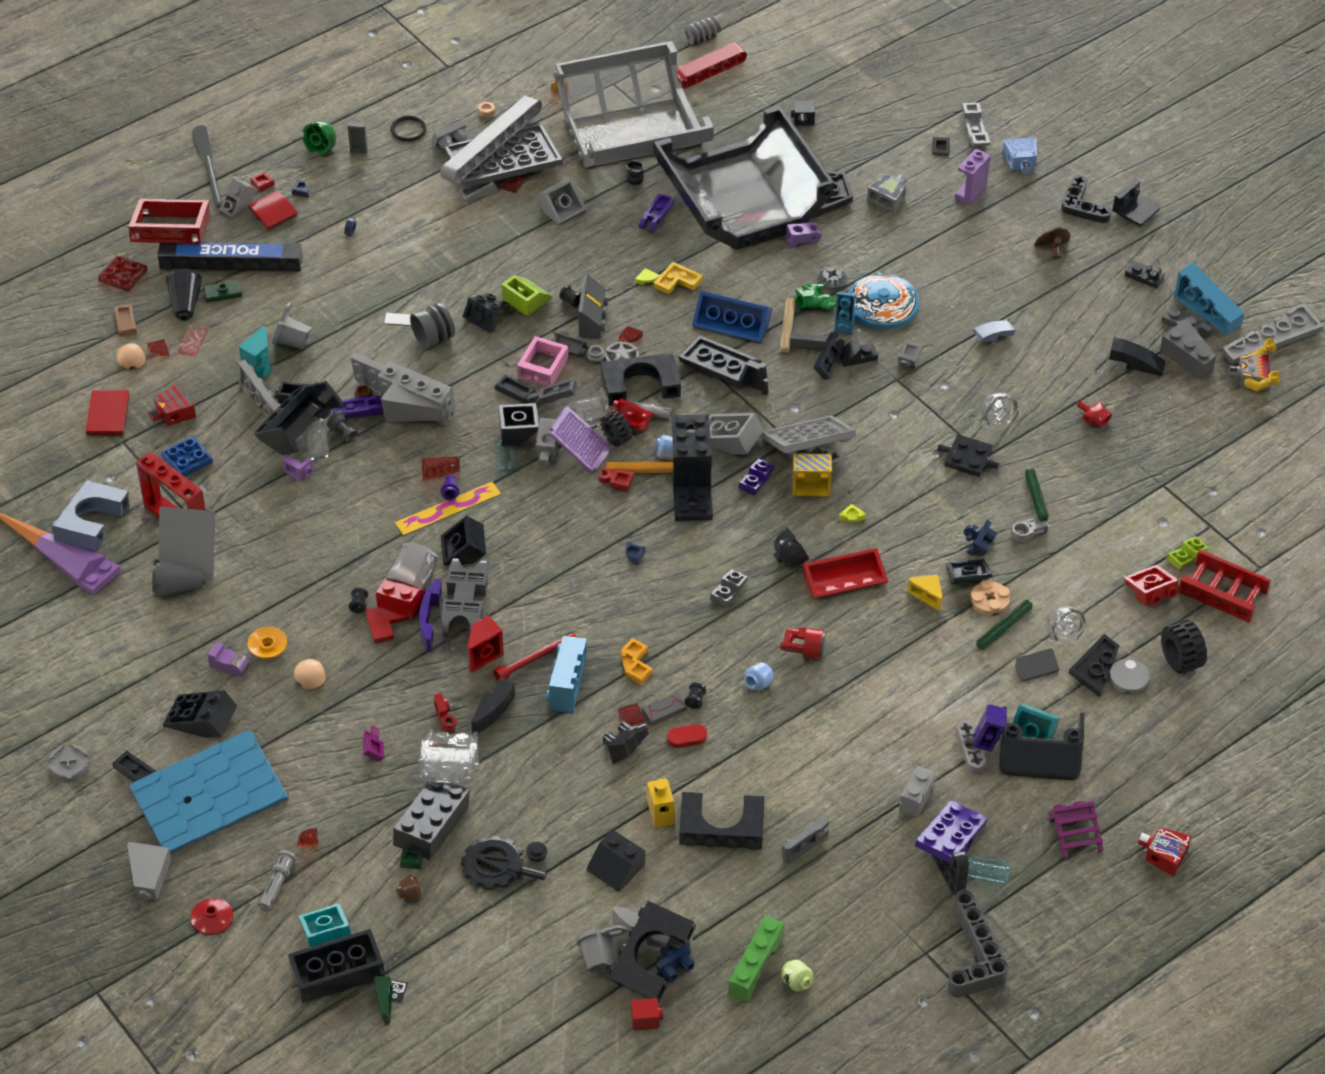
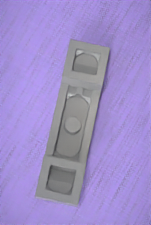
[962,102,991,146]

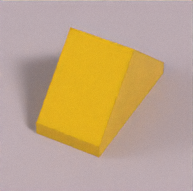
[907,575,942,611]

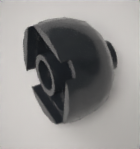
[773,528,809,567]

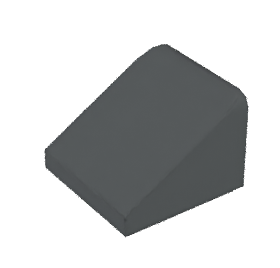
[932,137,950,155]

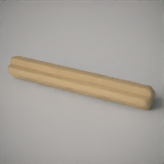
[780,298,795,353]

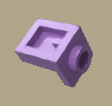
[282,456,313,482]

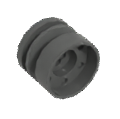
[410,302,455,349]

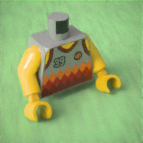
[1228,338,1280,392]

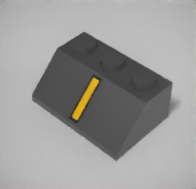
[578,274,608,339]

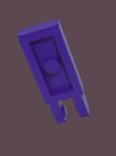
[638,193,675,233]
[332,396,384,418]

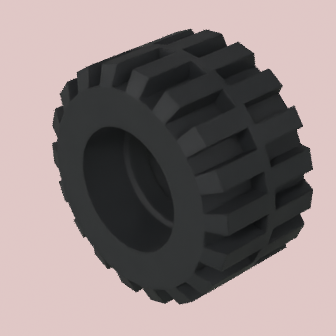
[1161,619,1207,674]

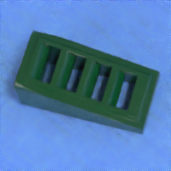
[373,976,393,1025]

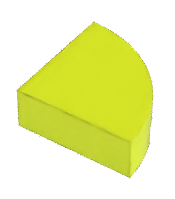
[635,268,660,285]
[839,504,866,522]

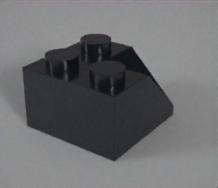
[499,403,539,446]

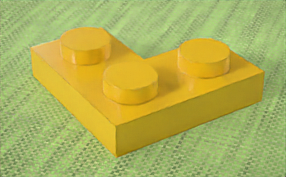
[654,262,703,294]

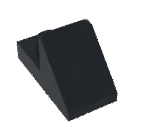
[840,337,878,367]

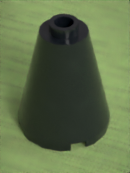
[166,269,202,321]

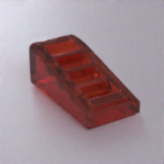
[422,456,460,480]

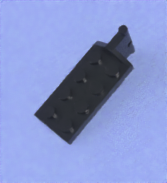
[679,335,769,395]

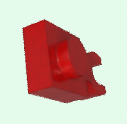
[599,468,634,491]

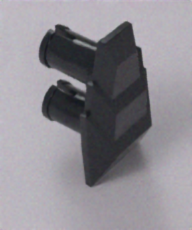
[602,721,649,764]

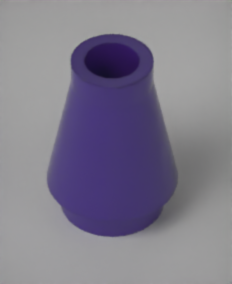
[440,475,459,501]

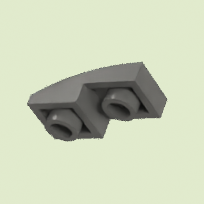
[710,569,748,607]

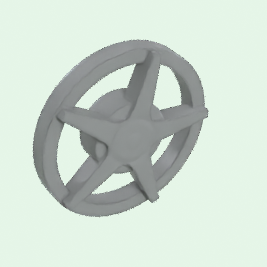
[605,341,639,361]

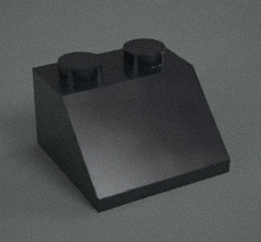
[441,515,486,566]
[586,829,645,892]

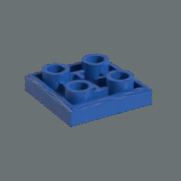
[161,436,213,477]

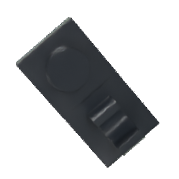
[1125,261,1165,289]

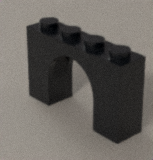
[601,353,681,406]
[679,792,765,849]
[609,901,696,1003]

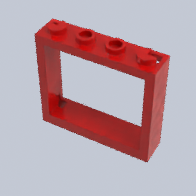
[129,199,210,244]
[136,452,206,518]

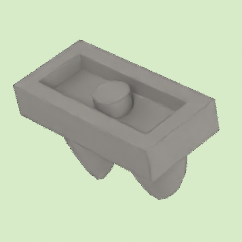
[432,120,467,149]

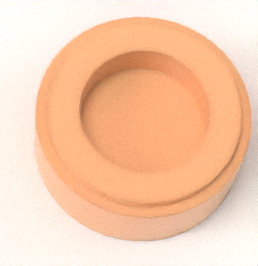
[478,102,495,118]

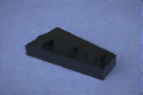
[1068,634,1120,697]

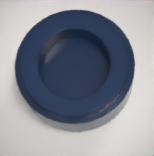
[344,218,357,236]

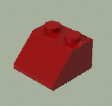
[376,580,427,619]
[467,615,504,673]

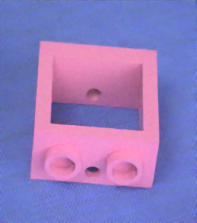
[517,336,568,386]

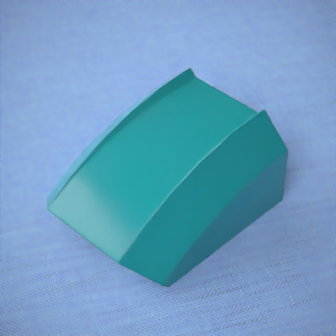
[298,903,351,947]

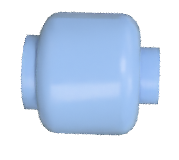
[653,435,673,461]
[744,662,774,691]

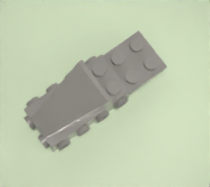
[350,352,456,425]

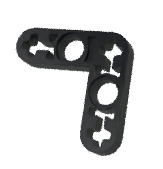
[1061,175,1111,223]
[932,851,969,896]

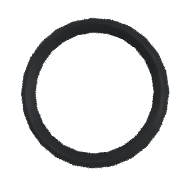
[391,116,427,141]

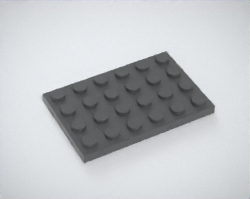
[444,123,563,188]

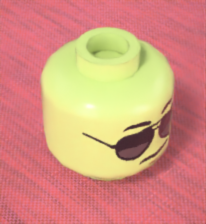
[781,960,813,992]

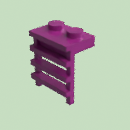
[1048,801,1104,858]

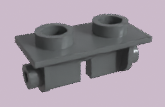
[551,331,589,357]

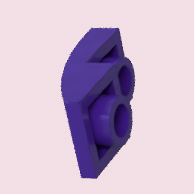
[738,459,775,495]

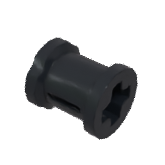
[559,285,581,307]
[348,587,368,613]
[684,682,707,709]

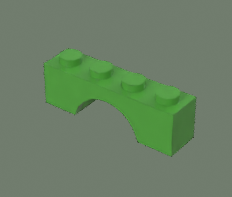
[728,915,785,1003]

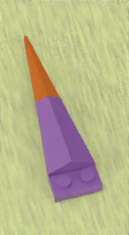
[0,513,121,595]

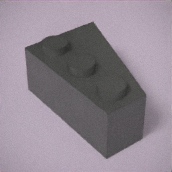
[1160,318,1216,380]

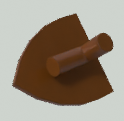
[1034,227,1071,259]

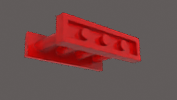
[1179,550,1271,623]

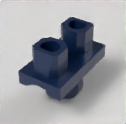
[963,520,997,556]
[656,945,695,983]

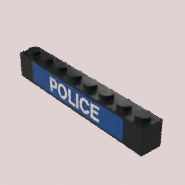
[157,242,303,271]

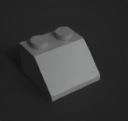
[535,178,586,224]

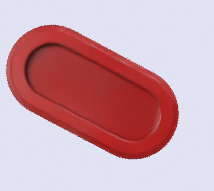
[667,724,707,748]

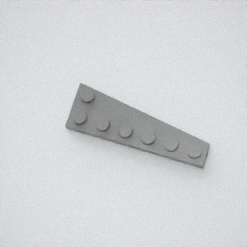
[1222,303,1324,364]
[238,359,304,450]

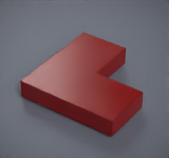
[365,607,408,643]

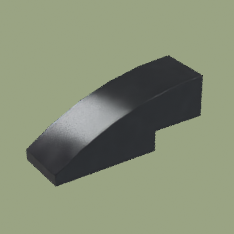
[1109,337,1166,376]
[471,678,515,735]

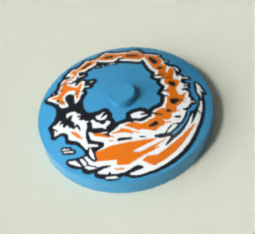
[849,274,919,330]

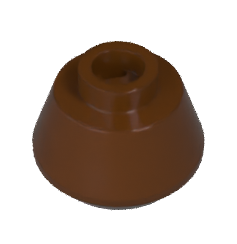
[396,874,421,903]

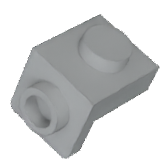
[897,340,923,367]

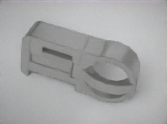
[1011,516,1050,542]

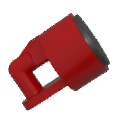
[779,627,826,659]

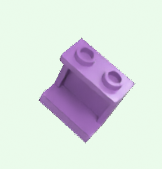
[955,149,991,205]

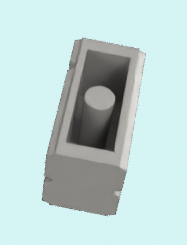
[899,766,936,816]

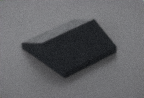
[946,559,992,582]

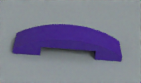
[419,579,442,652]

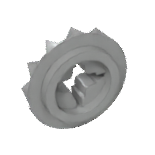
[818,266,846,288]

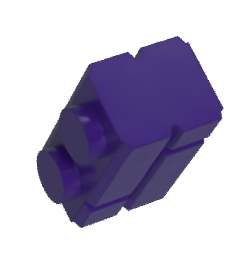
[973,704,1007,752]

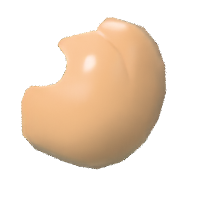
[116,344,146,370]
[294,659,326,690]

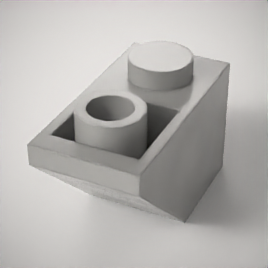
[219,179,257,218]

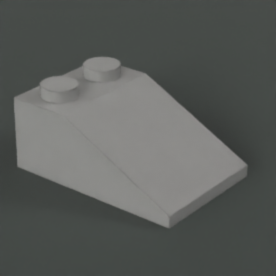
[709,413,764,455]

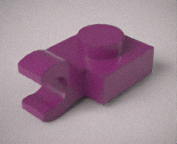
[363,725,384,762]

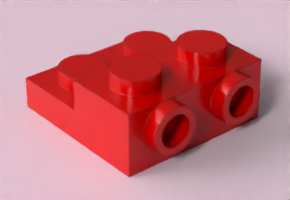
[1124,565,1179,606]

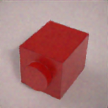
[631,998,663,1031]

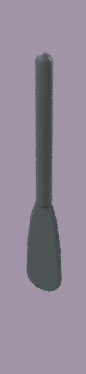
[192,125,222,208]

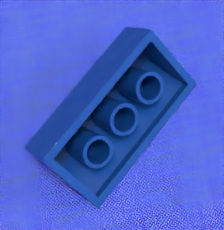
[692,291,773,342]

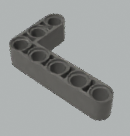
[947,889,1008,998]

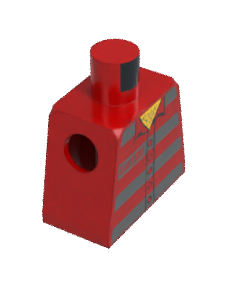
[148,383,196,426]

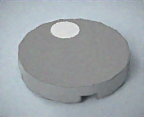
[1109,659,1150,694]

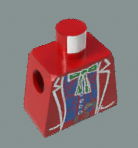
[1138,827,1192,877]

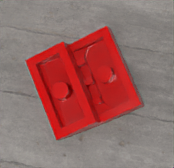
[248,191,297,230]

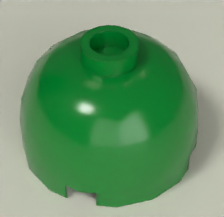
[302,120,337,156]

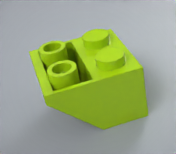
[501,275,553,317]

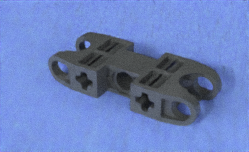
[441,558,488,636]

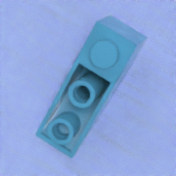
[834,292,856,335]

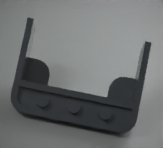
[254,381,344,456]
[999,706,1084,780]

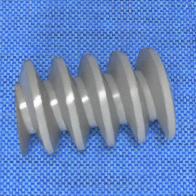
[684,16,721,45]

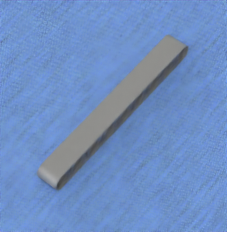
[440,96,542,183]

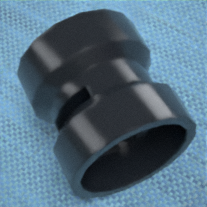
[627,160,644,185]

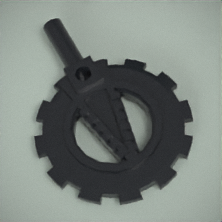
[461,836,546,889]

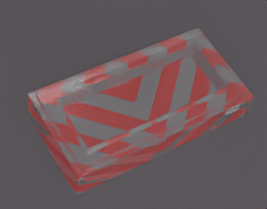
[178,324,208,357]

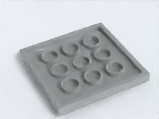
[762,416,856,455]

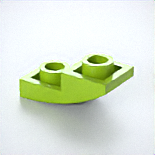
[1166,536,1209,571]

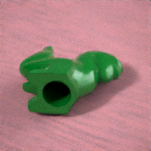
[794,283,836,310]

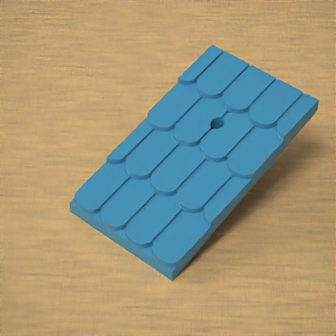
[129,730,289,853]

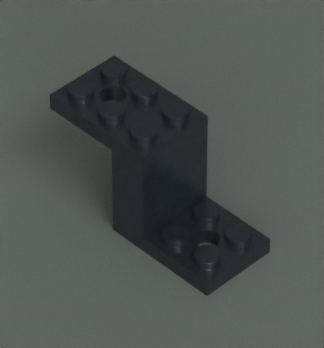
[671,414,713,521]

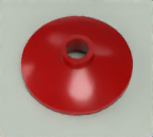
[191,898,233,935]

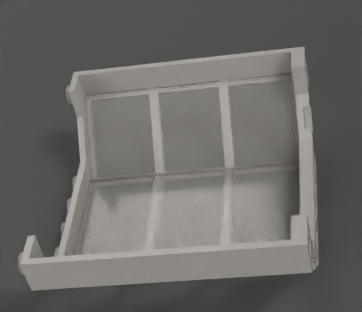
[554,41,714,168]

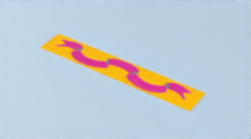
[395,482,501,535]

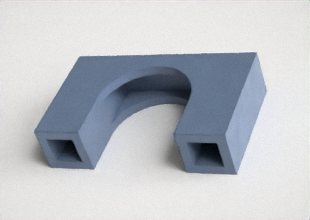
[51,481,130,551]

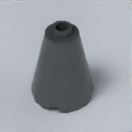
[152,558,206,597]

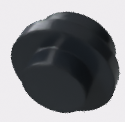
[526,842,547,862]

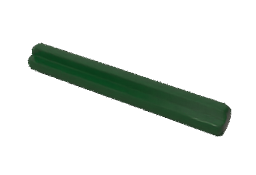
[1025,468,1049,522]
[976,599,1033,650]

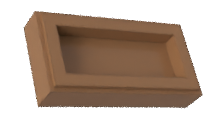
[114,304,137,337]

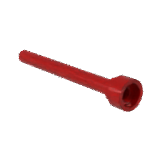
[493,633,577,681]

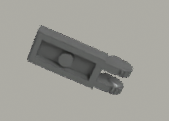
[782,817,829,863]

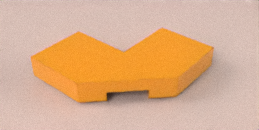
[621,638,653,685]

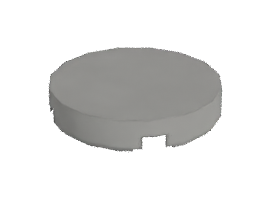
[48,744,90,781]

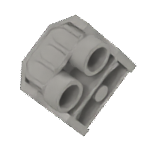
[387,542,438,589]

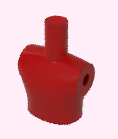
[1077,401,1112,428]

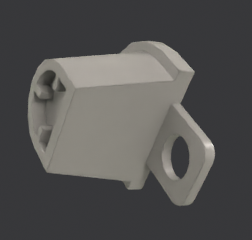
[272,302,312,349]
[576,925,628,973]

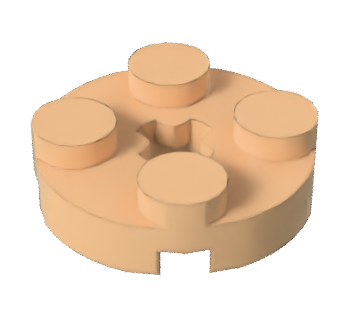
[970,579,1010,616]

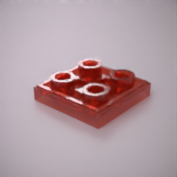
[98,255,148,292]

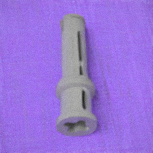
[258,850,297,911]

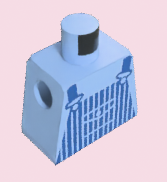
[1002,137,1037,174]

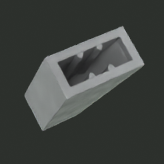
[127,842,171,901]

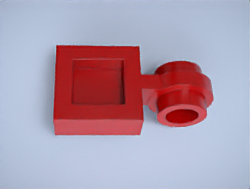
[433,693,457,732]

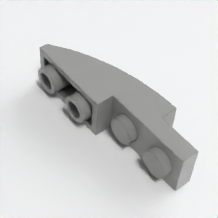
[613,906,693,953]

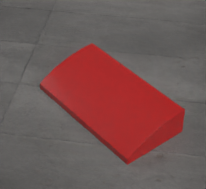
[802,548,888,599]

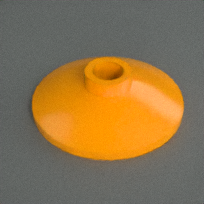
[248,626,287,659]

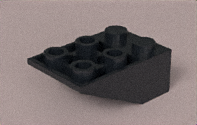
[162,690,237,738]

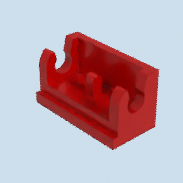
[609,398,653,430]

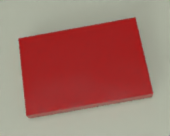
[86,390,130,435]

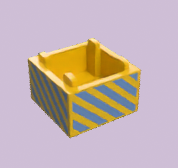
[792,454,832,497]

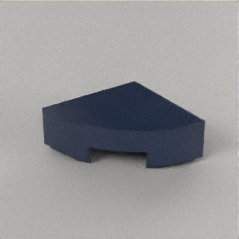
[292,179,309,198]
[626,542,645,565]

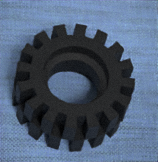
[600,410,633,447]

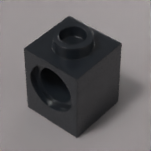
[791,101,815,125]

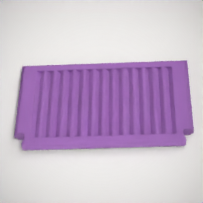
[550,405,612,472]

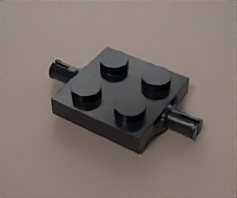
[937,434,1000,477]

